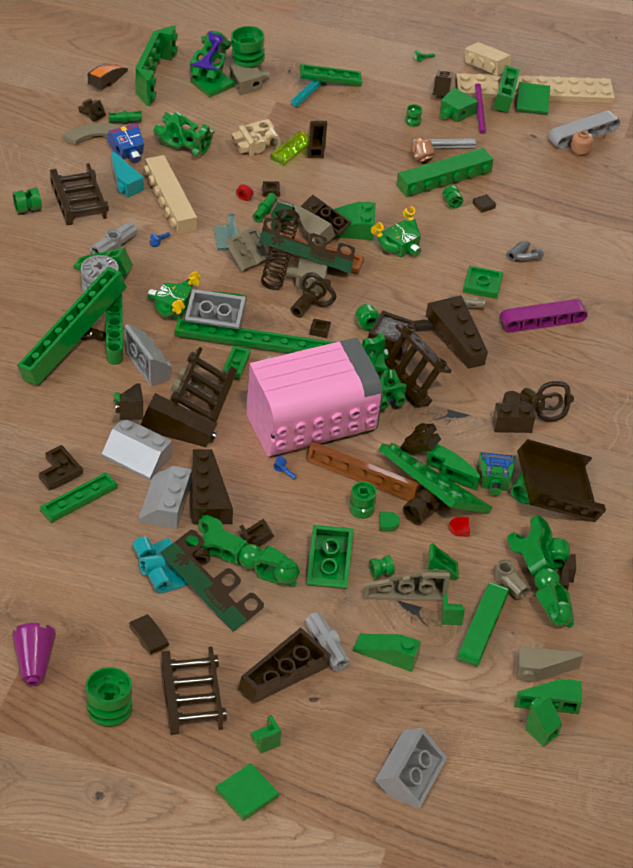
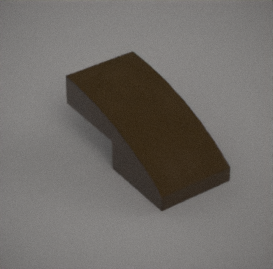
[560,554,576,591]
[129,614,169,654]

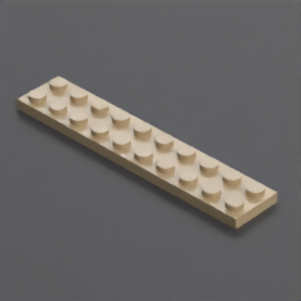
[456,73,615,103]

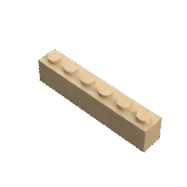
[143,155,197,235]

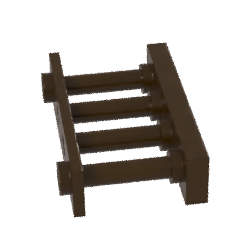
[50,163,109,226]
[385,324,452,406]
[170,347,237,422]
[161,646,227,735]

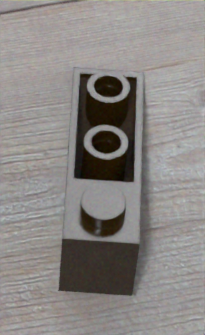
[301,194,351,235]

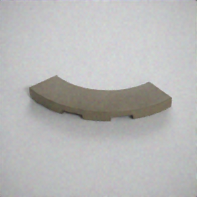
[62,123,124,146]

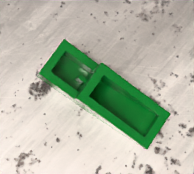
[426,444,480,491]

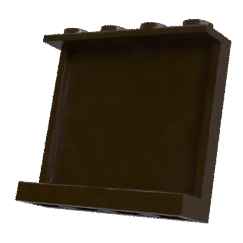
[517,439,606,522]

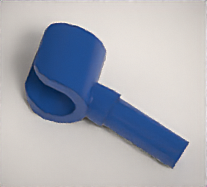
[149,232,170,247]
[274,456,297,480]

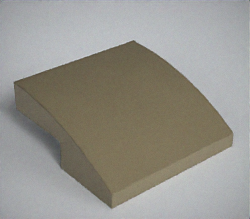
[225,227,272,271]

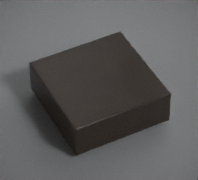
[263,181,280,197]
[472,194,496,213]
[309,318,331,338]

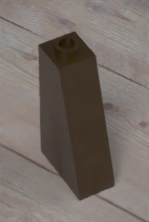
[140,393,218,447]

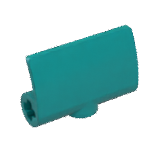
[132,536,188,593]

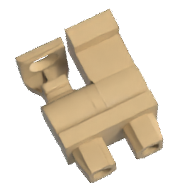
[231,119,281,156]

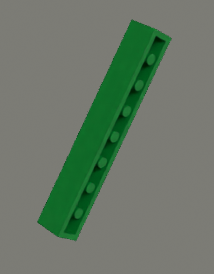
[17,267,127,386]

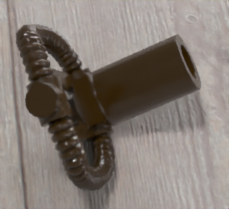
[291,272,337,318]
[520,381,574,422]

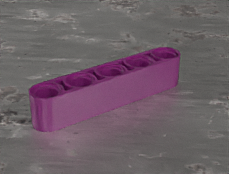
[500,299,588,333]

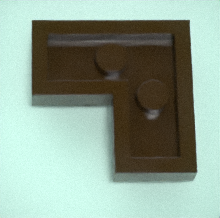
[400,423,441,453]
[39,445,83,490]

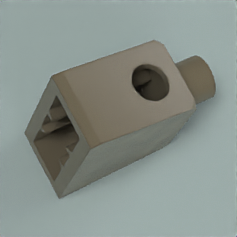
[230,64,269,95]
[286,259,328,294]

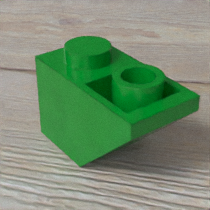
[525,694,562,747]

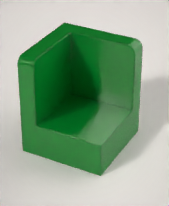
[441,594,465,626]
[251,715,281,754]

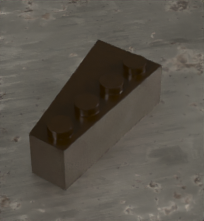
[425,295,488,369]
[193,449,233,524]
[238,627,331,704]

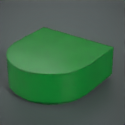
[379,512,400,532]

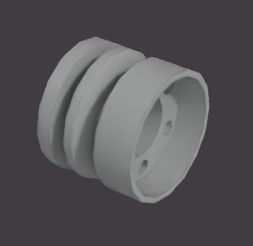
[81,255,119,293]

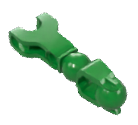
[185,515,300,587]
[507,515,574,628]

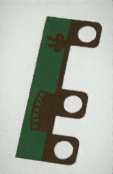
[259,217,355,273]
[160,530,264,632]

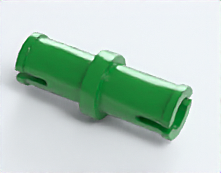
[109,110,142,123]
[252,193,277,223]

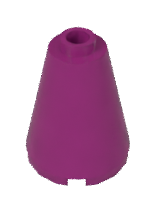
[12,623,56,686]

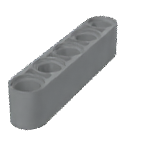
[548,110,621,149]

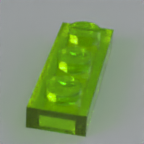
[270,130,308,166]

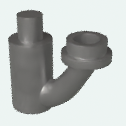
[506,240,544,262]

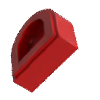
[449,517,470,537]

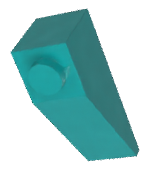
[111,152,144,198]

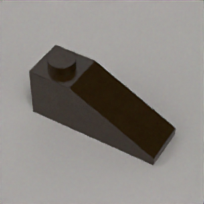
[433,70,453,99]
[115,383,144,420]

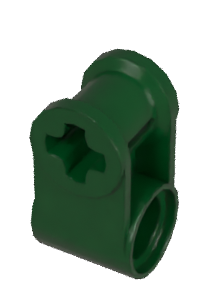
[271,201,295,231]

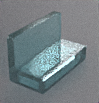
[214,214,238,251]

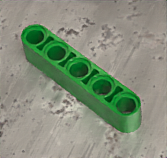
[106,293,123,365]
[458,582,509,667]

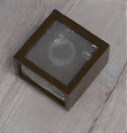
[368,311,416,360]

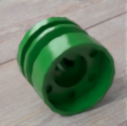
[231,26,265,67]
[86,667,133,726]

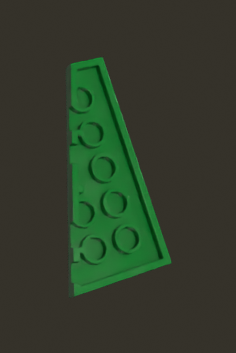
[379,443,493,514]

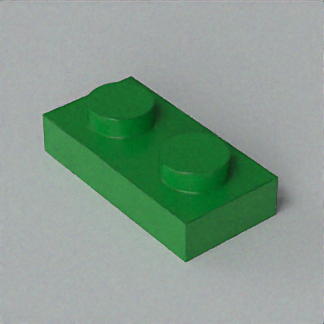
[222,345,251,379]

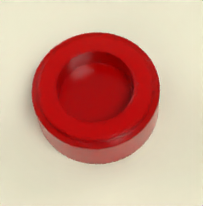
[236,184,254,201]

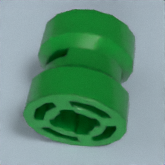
[405,104,423,127]
[443,185,464,209]
[369,555,395,579]

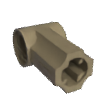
[494,559,531,600]

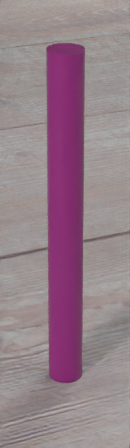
[475,83,486,134]

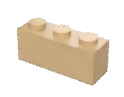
[465,42,511,76]

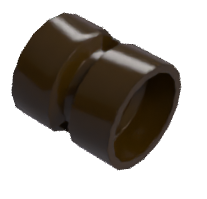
[403,489,440,525]

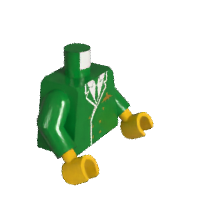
[371,206,421,257]
[148,271,201,321]

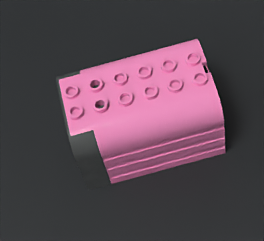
[246,338,383,457]

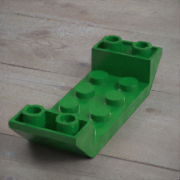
[135,26,178,107]

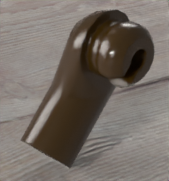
[81,327,106,341]

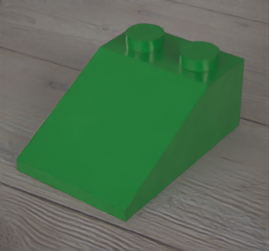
[334,201,376,240]
[307,525,354,589]

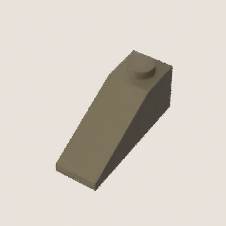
[294,204,335,245]
[516,646,583,682]

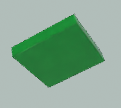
[190,72,235,98]
[516,82,550,115]
[463,265,503,299]
[215,763,279,821]

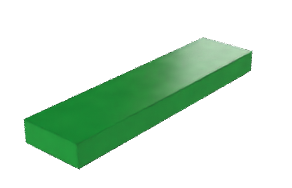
[299,64,362,87]
[40,472,118,523]

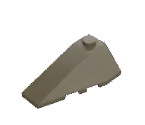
[364,569,450,602]

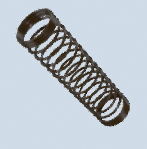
[261,209,300,290]

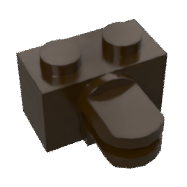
[493,391,535,433]

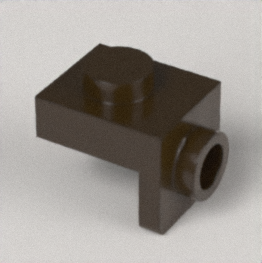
[78,99,106,121]
[239,518,274,546]

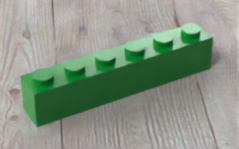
[396,148,494,197]

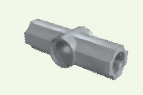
[90,222,137,254]
[305,612,350,672]

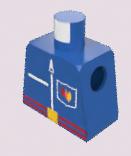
[107,123,144,163]

